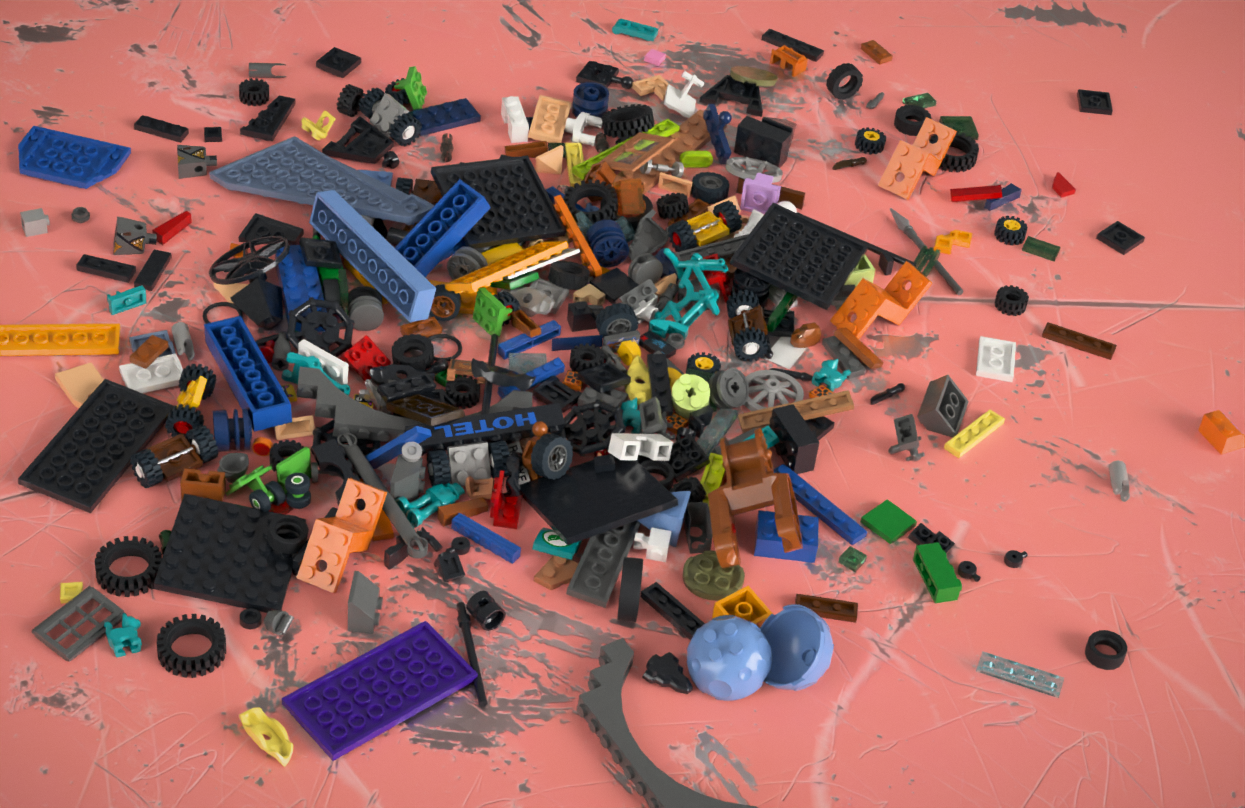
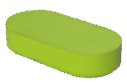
[679,151,713,168]

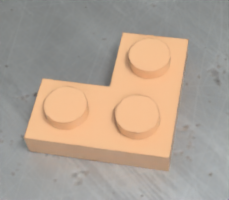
[632,75,669,101]

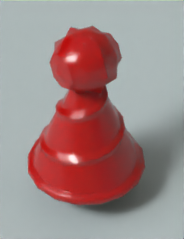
[260,340,275,363]

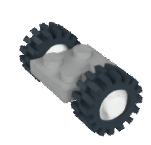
[359,88,422,147]
[427,441,510,487]

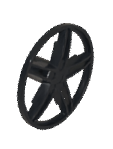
[209,236,290,285]

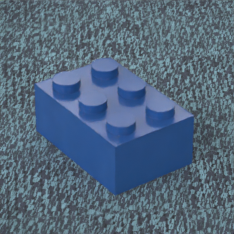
[754,510,819,563]

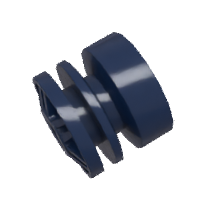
[586,220,629,267]
[213,409,252,452]

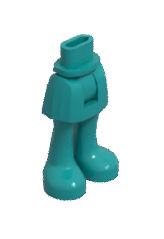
[395,482,465,528]

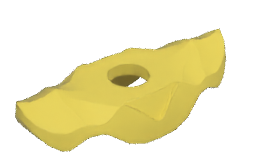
[625,355,651,405]
[239,707,293,767]

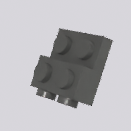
[615,279,658,310]
[578,387,628,415]

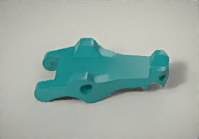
[281,352,350,396]

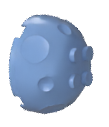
[760,604,834,691]
[687,615,773,701]

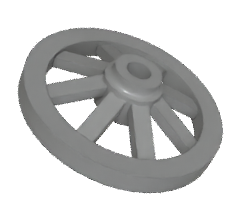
[725,157,783,183]
[744,370,804,411]

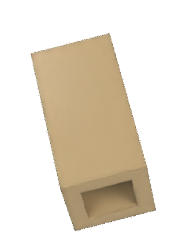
[573,283,606,305]

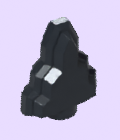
[642,652,693,694]

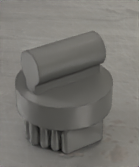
[264,610,294,635]

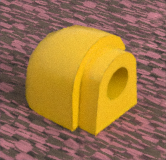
[617,340,641,366]

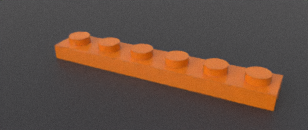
[553,194,602,278]

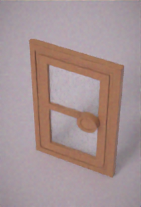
[600,132,675,173]

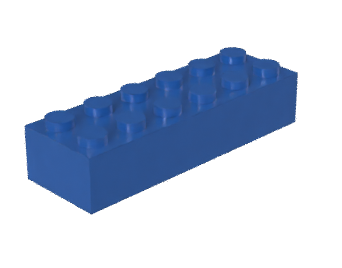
[395,179,491,277]
[275,245,327,332]

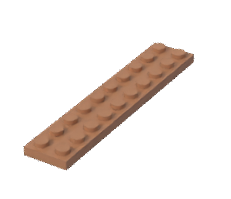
[612,110,727,194]

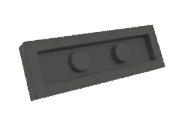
[822,336,866,379]

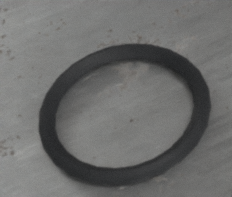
[203,302,243,324]
[427,334,462,361]

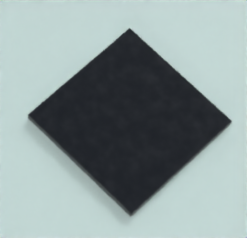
[519,454,678,545]

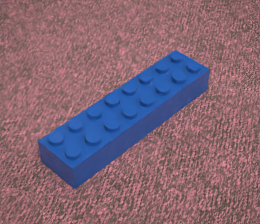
[204,316,292,432]

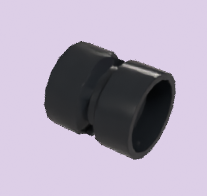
[466,590,506,631]

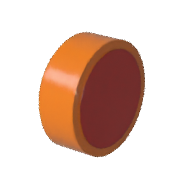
[252,437,273,456]

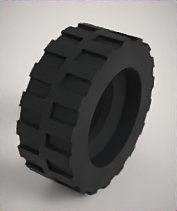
[826,63,863,100]
[894,105,931,136]
[548,261,590,290]
[392,334,434,371]

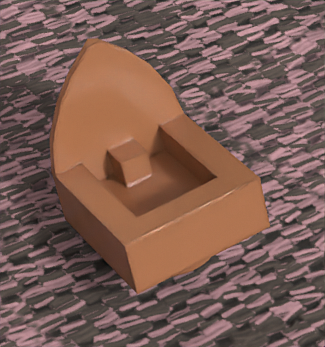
[465,476,495,500]

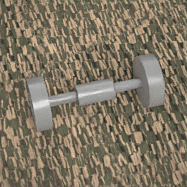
[640,159,684,178]
[401,442,422,462]

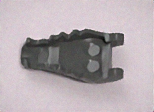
[628,209,670,261]

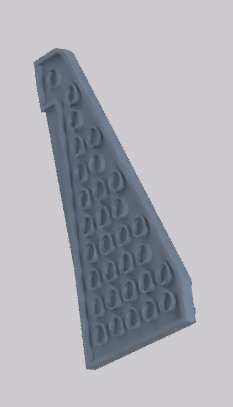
[209,136,434,225]

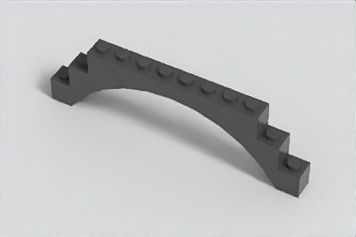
[297,367,533,442]
[577,638,757,808]

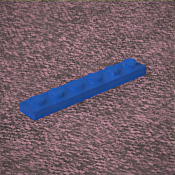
[773,464,867,545]

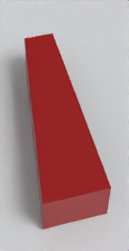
[152,211,192,245]

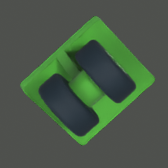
[276,447,312,509]
[225,465,286,512]

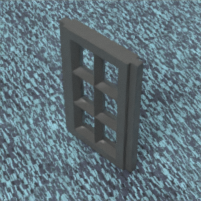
[32,586,127,662]

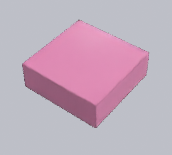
[644,49,666,66]

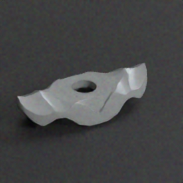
[501,287,556,317]

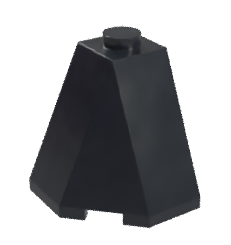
[230,278,283,329]

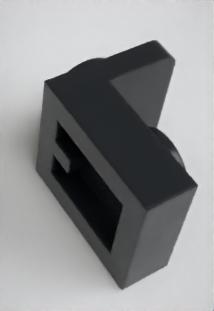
[688,405,713,438]
[434,551,465,583]

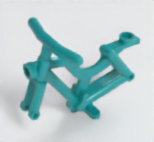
[654,248,728,327]

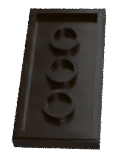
[386,394,464,426]

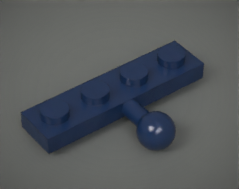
[703,104,732,164]

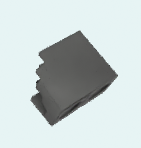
[684,502,713,554]

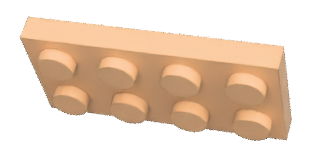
[528,95,572,145]

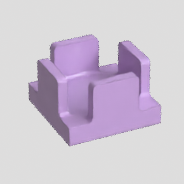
[740,173,781,214]

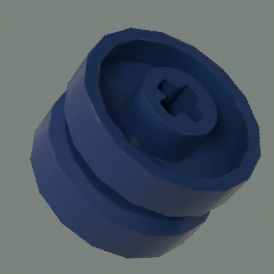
[572,82,609,118]

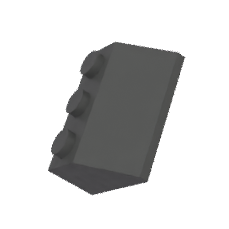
[917,375,969,437]

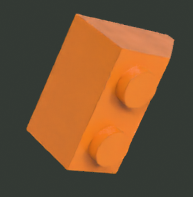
[1198,410,1245,455]

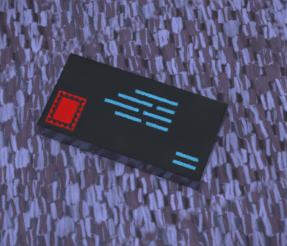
[639,330,676,358]

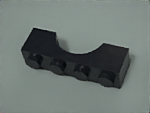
[312,439,366,510]

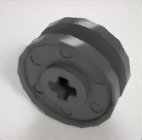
[447,247,488,280]
[709,368,749,410]

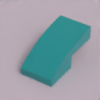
[648,319,689,340]

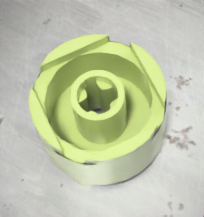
[671,374,710,419]

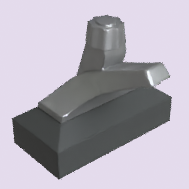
[359,379,396,414]

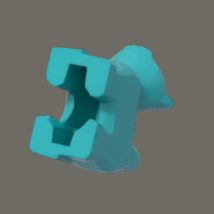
[812,359,851,391]
[621,398,642,434]
[104,613,142,657]

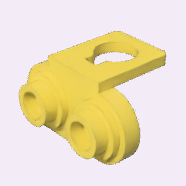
[301,111,336,141]

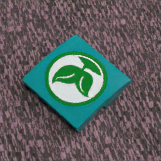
[532,527,582,560]

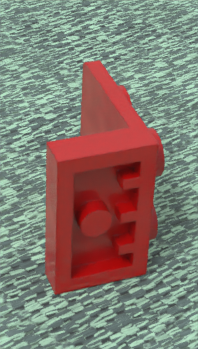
[699,253,731,302]
[339,335,391,381]
[490,470,523,529]

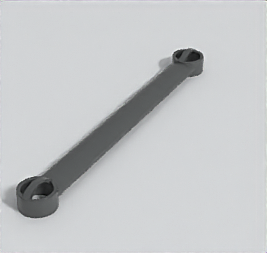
[337,433,428,559]

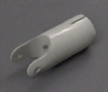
[171,322,195,360]
[1109,460,1130,502]

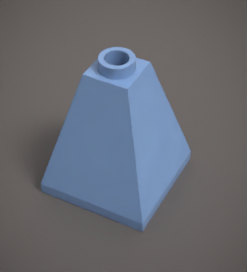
[637,491,691,547]

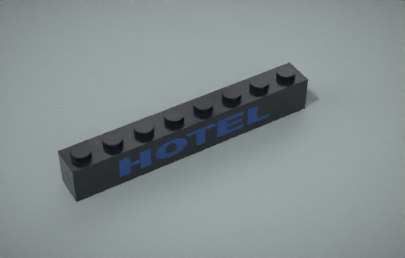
[404,403,565,456]

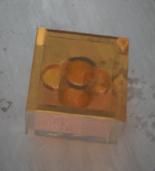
[613,178,646,217]

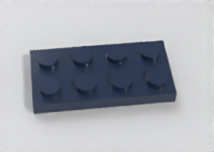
[408,98,481,136]

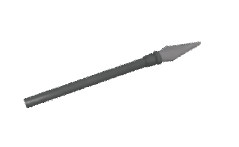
[890,208,963,295]

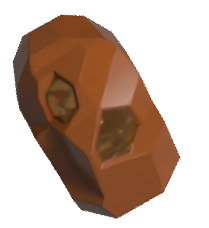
[790,322,821,348]

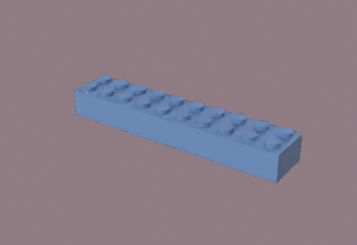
[309,190,437,322]

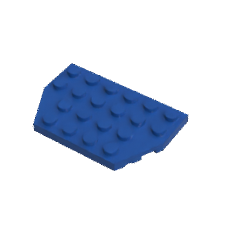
[18,126,131,189]

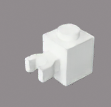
[633,527,671,562]

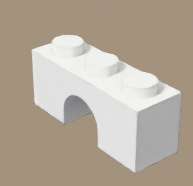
[501,96,529,143]
[608,433,673,461]

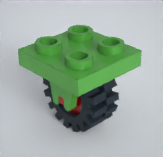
[385,66,427,110]
[472,287,520,337]

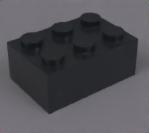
[734,116,791,168]
[770,404,819,474]

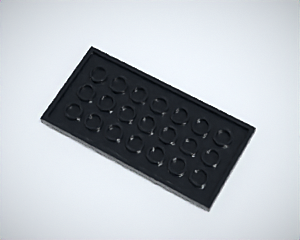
[18,379,174,513]

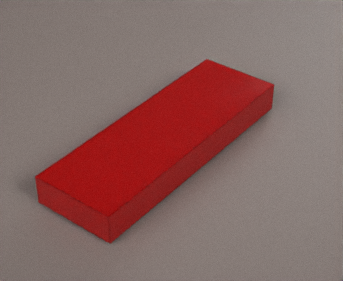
[950,185,1002,202]

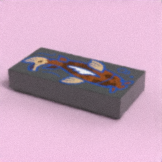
[602,330,640,353]

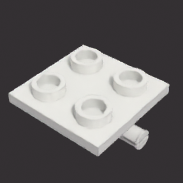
[664,71,704,118]

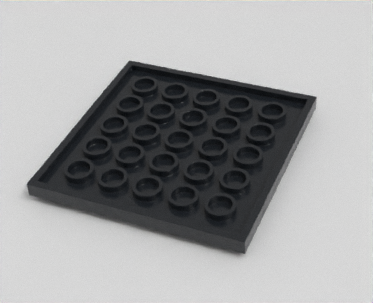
[431,155,567,248]
[729,202,869,310]
[153,494,306,613]

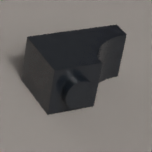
[567,301,601,332]

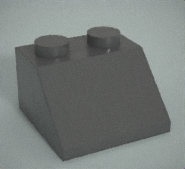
[390,454,426,503]
[348,571,383,634]

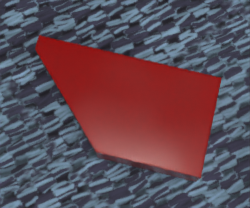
[1052,172,1076,197]

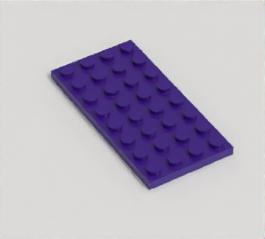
[282,621,478,761]

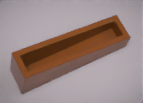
[505,141,548,158]
[510,309,541,338]
[437,497,489,527]

